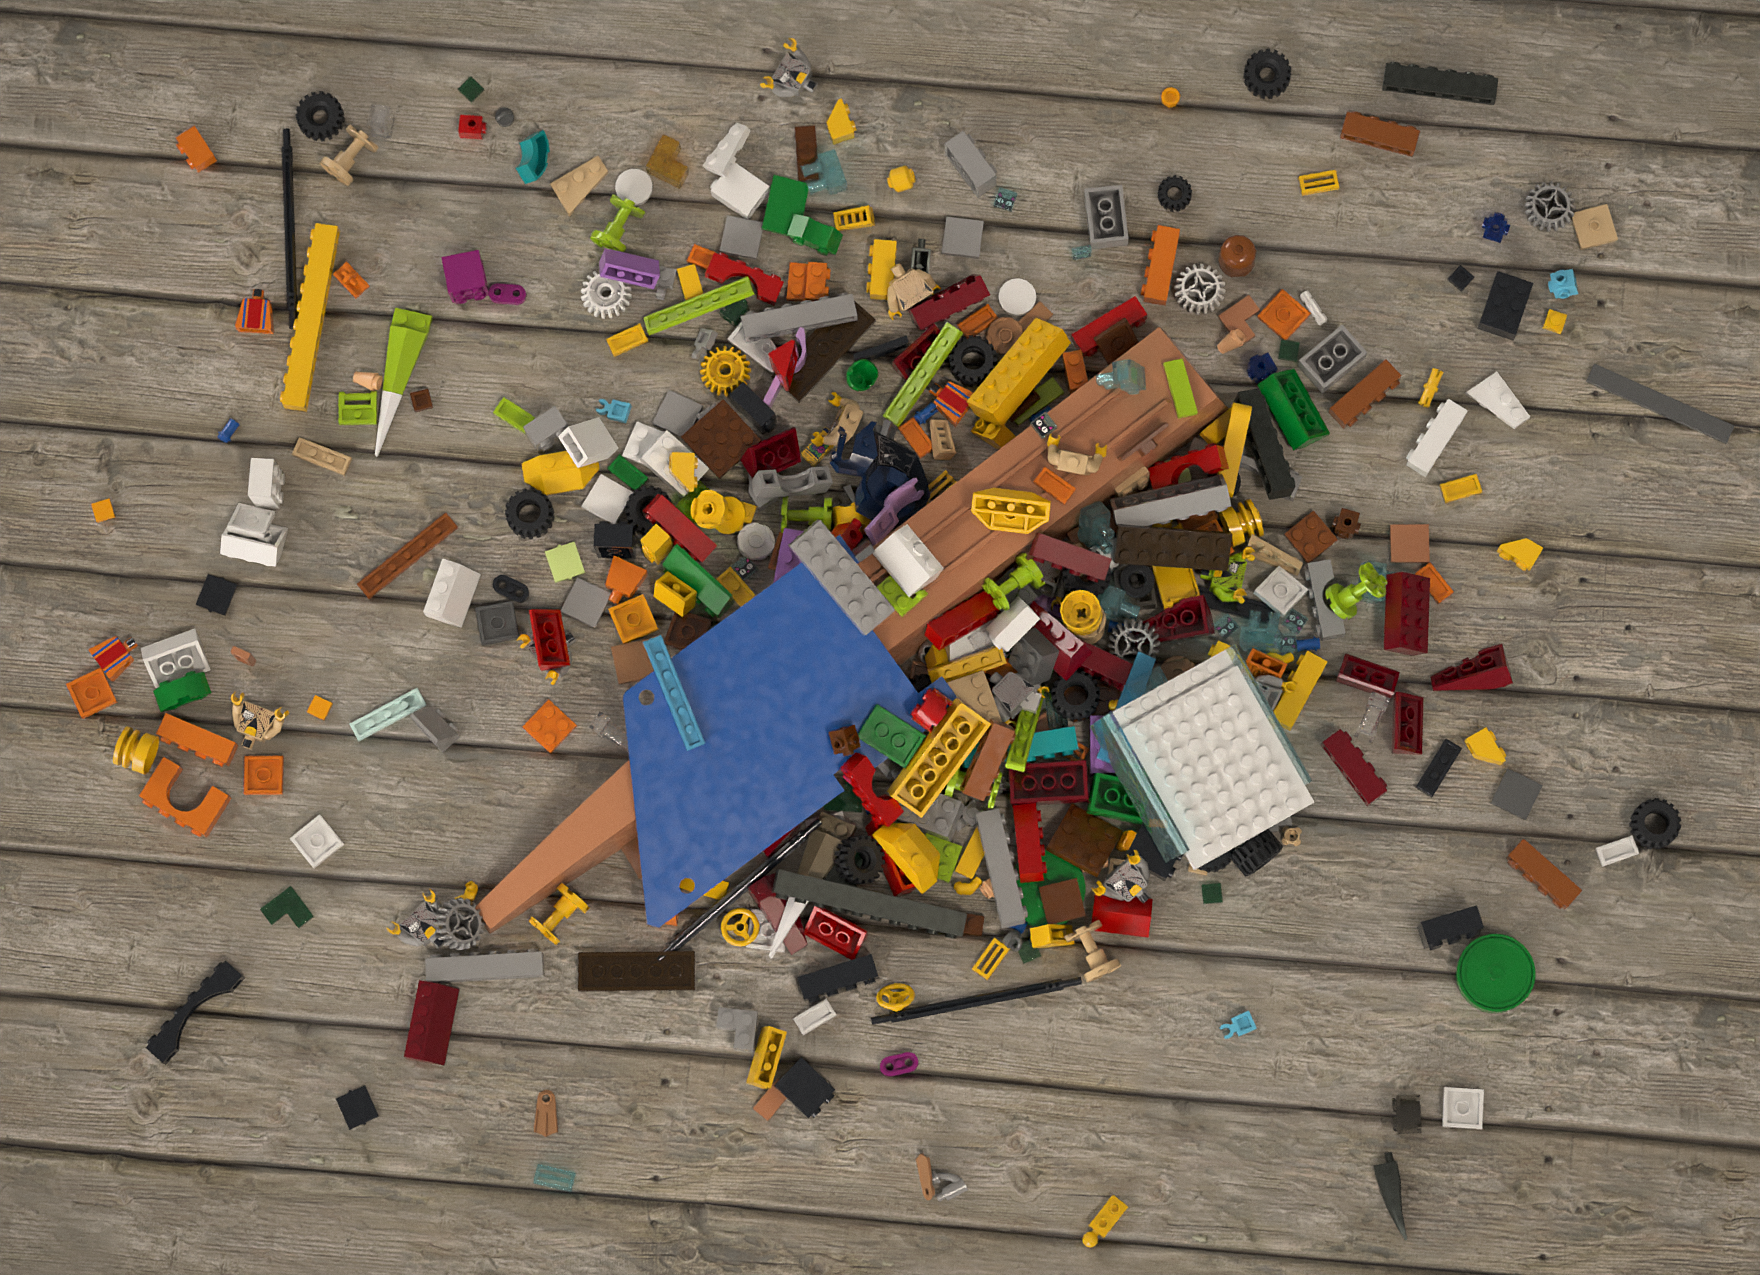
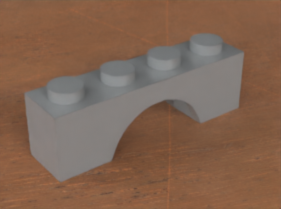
[751,466,833,499]
[1304,559,1346,641]

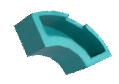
[516,130,550,184]

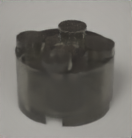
[1392,1094,1422,1134]

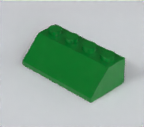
[1257,369,1330,451]
[662,544,734,619]

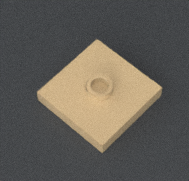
[1571,204,1618,250]

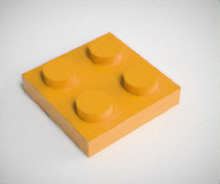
[608,594,659,644]

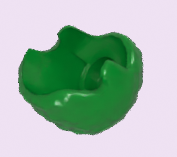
[846,359,879,392]

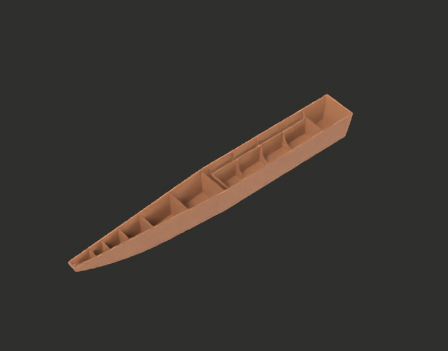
[475,327,1229,934]

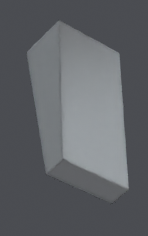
[843,485,855,503]

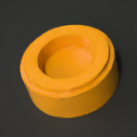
[1161,87,1180,107]

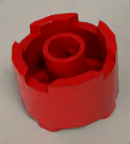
[910,688,953,733]

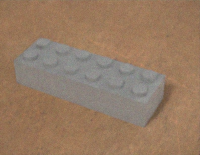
[1110,474,1231,527]
[788,520,895,636]

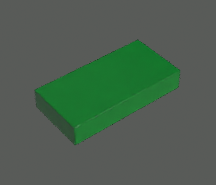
[607,454,649,491]

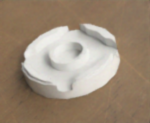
[615,169,653,206]
[999,278,1036,316]
[737,523,775,561]

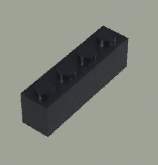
[797,954,879,1003]

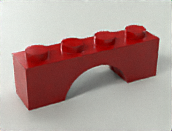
[705,252,784,306]
[1148,443,1229,490]
[840,752,904,827]

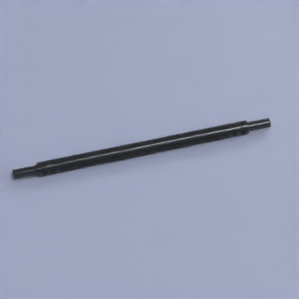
[281,128,298,329]
[657,818,822,961]
[871,977,1082,1025]

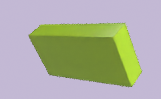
[493,397,535,434]

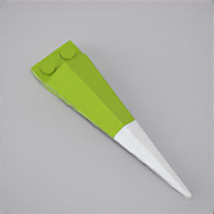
[375,308,433,457]

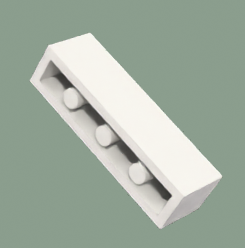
[1406,399,1468,477]

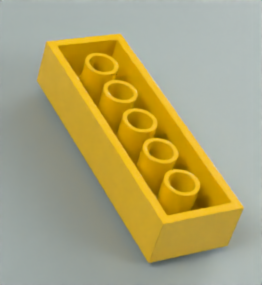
[966,318,1071,427]
[887,698,991,818]

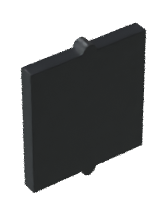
[196,574,238,616]
[336,1085,379,1130]

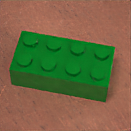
[1086,773,1166,829]

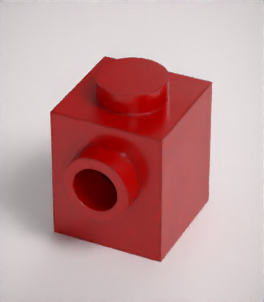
[458,115,487,140]

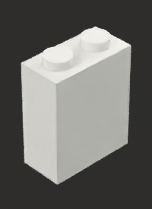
[710,163,770,219]
[558,417,619,468]
[986,596,1040,652]

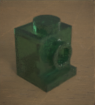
[719,299,749,327]

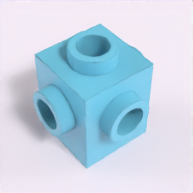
[1548,269,1578,299]

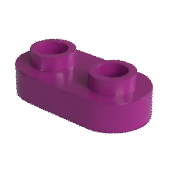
[488,283,527,305]
[880,1052,919,1077]

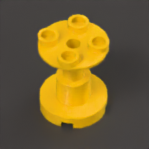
[690,490,746,534]
[528,883,590,945]

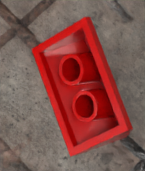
[768,340,799,391]
[529,609,570,671]
[1091,894,1153,938]
[804,906,868,960]

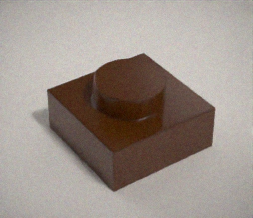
[410,389,433,413]
[963,913,985,936]

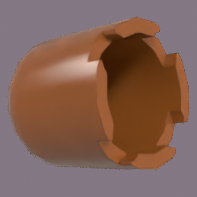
[1218,235,1256,277]

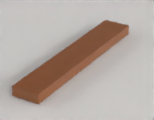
[357,512,458,599]

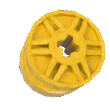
[1219,498,1264,547]
[1060,590,1103,636]
[113,726,159,775]

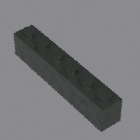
[1382,62,1498,105]
[1234,388,1295,500]

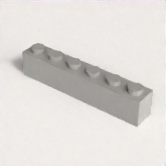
[741,293,857,342]
[976,808,1028,928]
[425,949,545,983]

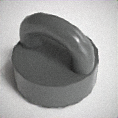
[495,107,514,127]
[1003,930,1022,952]

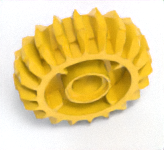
[700,346,751,397]

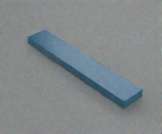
[643,634,706,751]
[1096,652,1156,765]

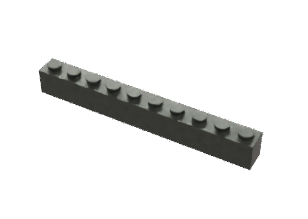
[772,869,967,939]

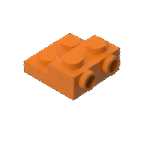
[786,262,831,302]

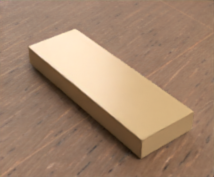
[292,437,352,476]

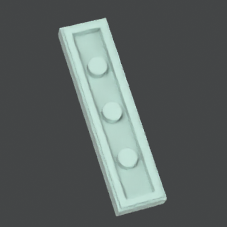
[350,688,427,741]

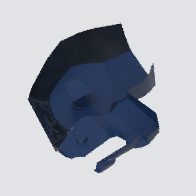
[830,421,930,529]

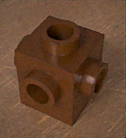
[1332,508,1361,539]
[829,725,861,756]

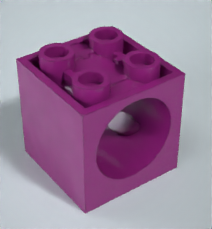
[441,250,489,304]

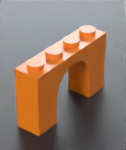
[139,757,232,837]

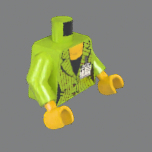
[1200,547,1255,604]

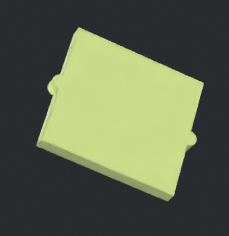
[545,542,585,583]

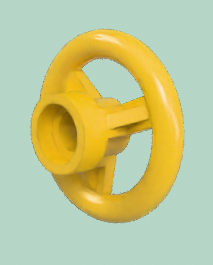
[721,908,760,946]
[876,983,915,1011]

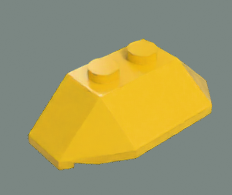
[521,451,600,495]
[971,488,1051,534]
[872,823,940,894]

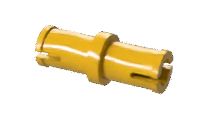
[1418,368,1444,408]

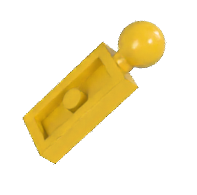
[1082,1195,1128,1247]

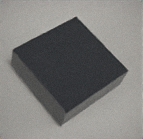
[1448,265,1474,292]

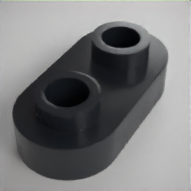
[493,575,529,603]

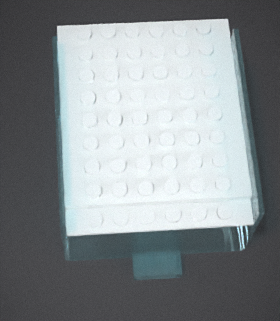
[1089,644,1314,870]

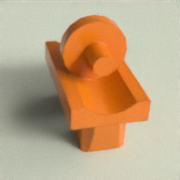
[333,261,370,299]

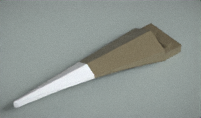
[769,812,857,958]

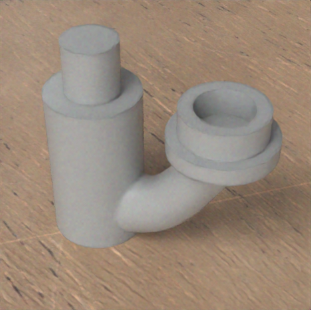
[932,1170,968,1202]

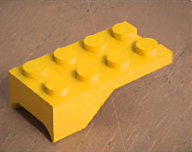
[1151,523,1200,609]

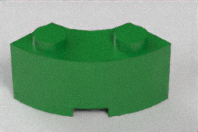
[787,214,843,256]
[153,671,212,712]

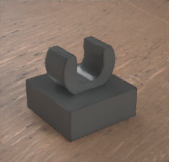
[874,420,898,440]

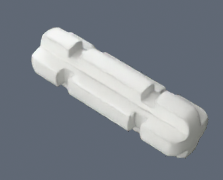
[1300,291,1327,325]

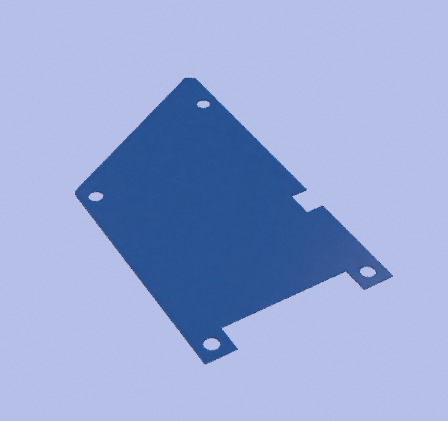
[623,534,957,928]

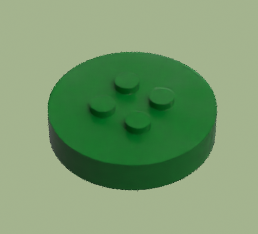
[1014,850,1086,927]
[1456,934,1536,1013]

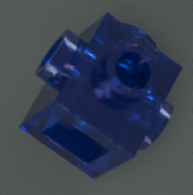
[1482,212,1510,243]
[1246,352,1277,383]

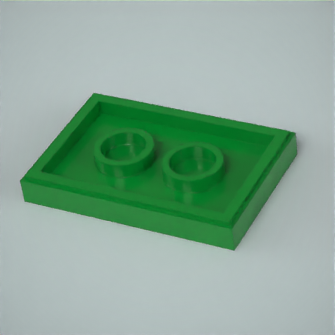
[761,175,810,237]
[858,704,926,768]

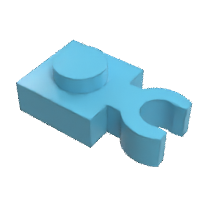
[596,399,632,423]
[1220,1011,1257,1039]

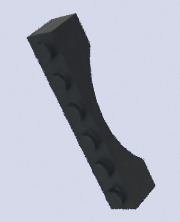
[146,960,245,1065]

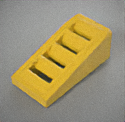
[833,205,875,231]

